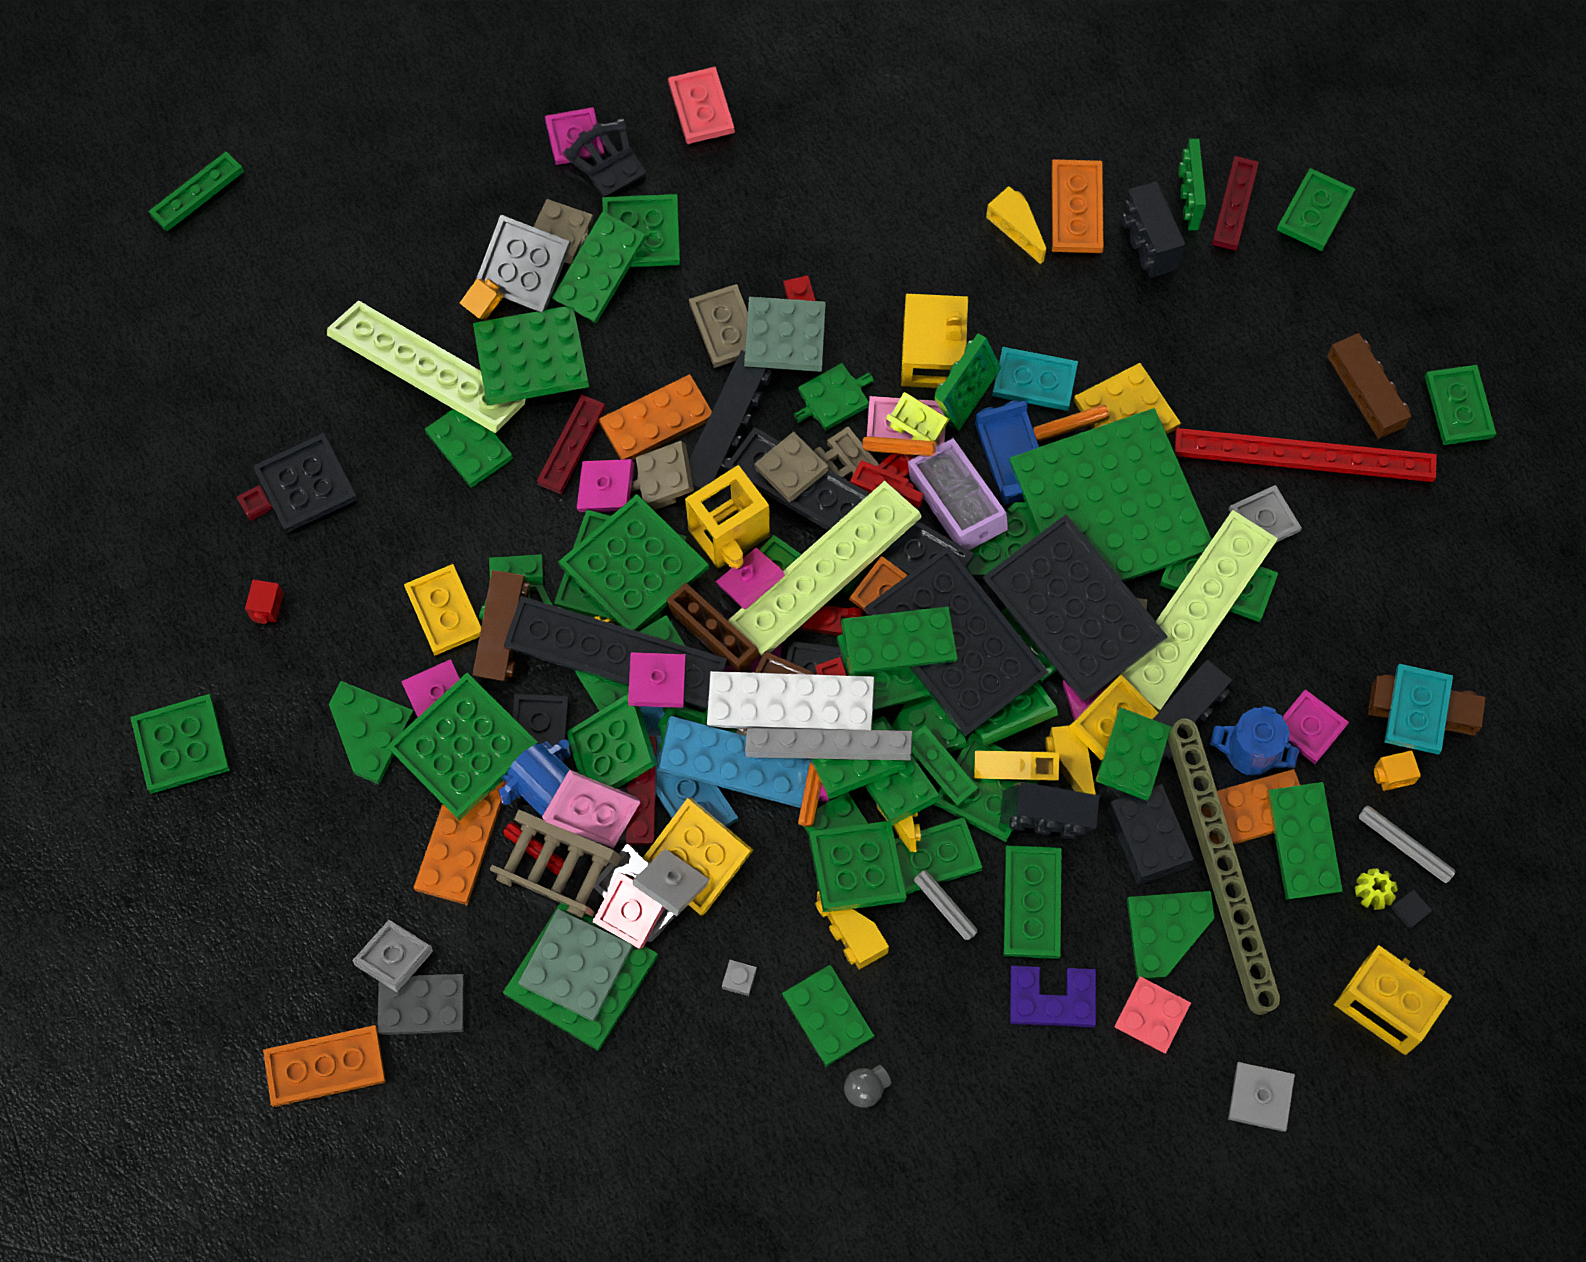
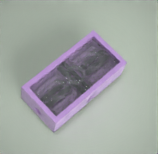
[908,439,1008,550]

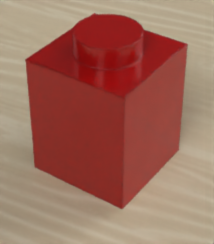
[245,580,284,624]

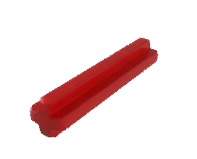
[503,822,573,875]

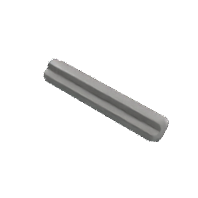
[914,870,977,940]

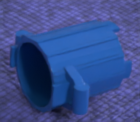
[1210,706,1299,776]
[499,740,571,816]

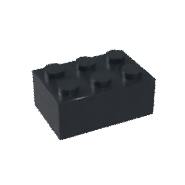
[1121,181,1185,278]
[1000,782,1099,839]
[1107,784,1194,886]

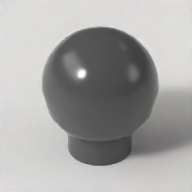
[844,1065,891,1108]

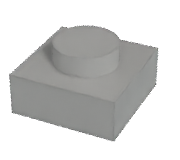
[722,960,757,996]

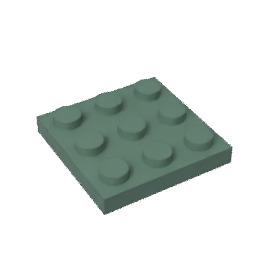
[744,297,825,372]
[518,909,633,1022]

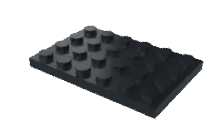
[982,514,1168,703]
[864,546,1048,737]

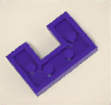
[1010,966,1096,1027]

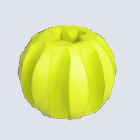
[1355,868,1397,910]

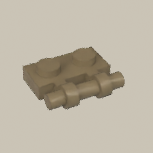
[814,427,879,481]

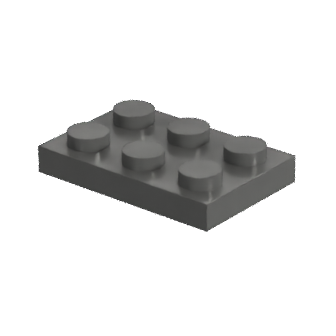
[594,844,676,942]
[378,974,464,1035]

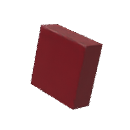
[237,485,273,521]

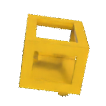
[901,294,968,388]
[685,465,770,570]
[1334,945,1452,1055]

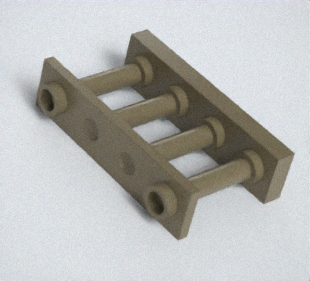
[490,810,621,918]

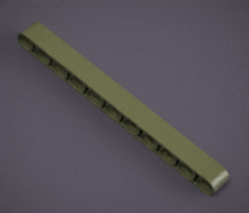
[1168,719,1280,1015]

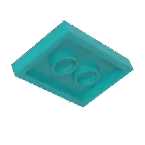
[992,347,1078,411]
[1385,664,1453,754]

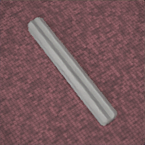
[1359,806,1455,883]

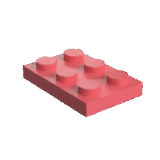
[668,67,734,144]

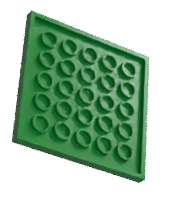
[1009,408,1212,582]

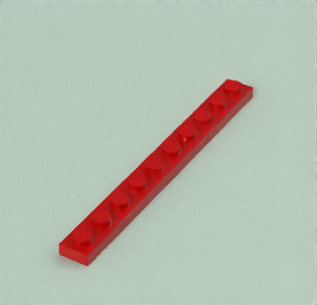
[1174,428,1436,482]

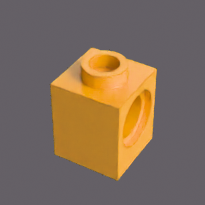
[460,278,504,320]
[1374,751,1421,791]

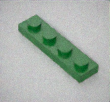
[149,152,244,232]

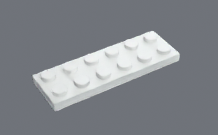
[707,672,875,730]

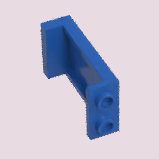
[975,401,1039,506]

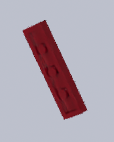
[1212,156,1259,251]
[537,395,606,494]
[626,736,658,846]

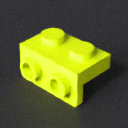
[886,392,950,443]

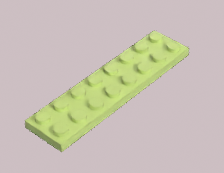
[327,301,526,433]
[728,481,921,656]
[1122,510,1278,712]

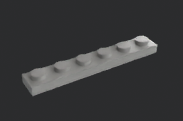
[745,728,913,760]

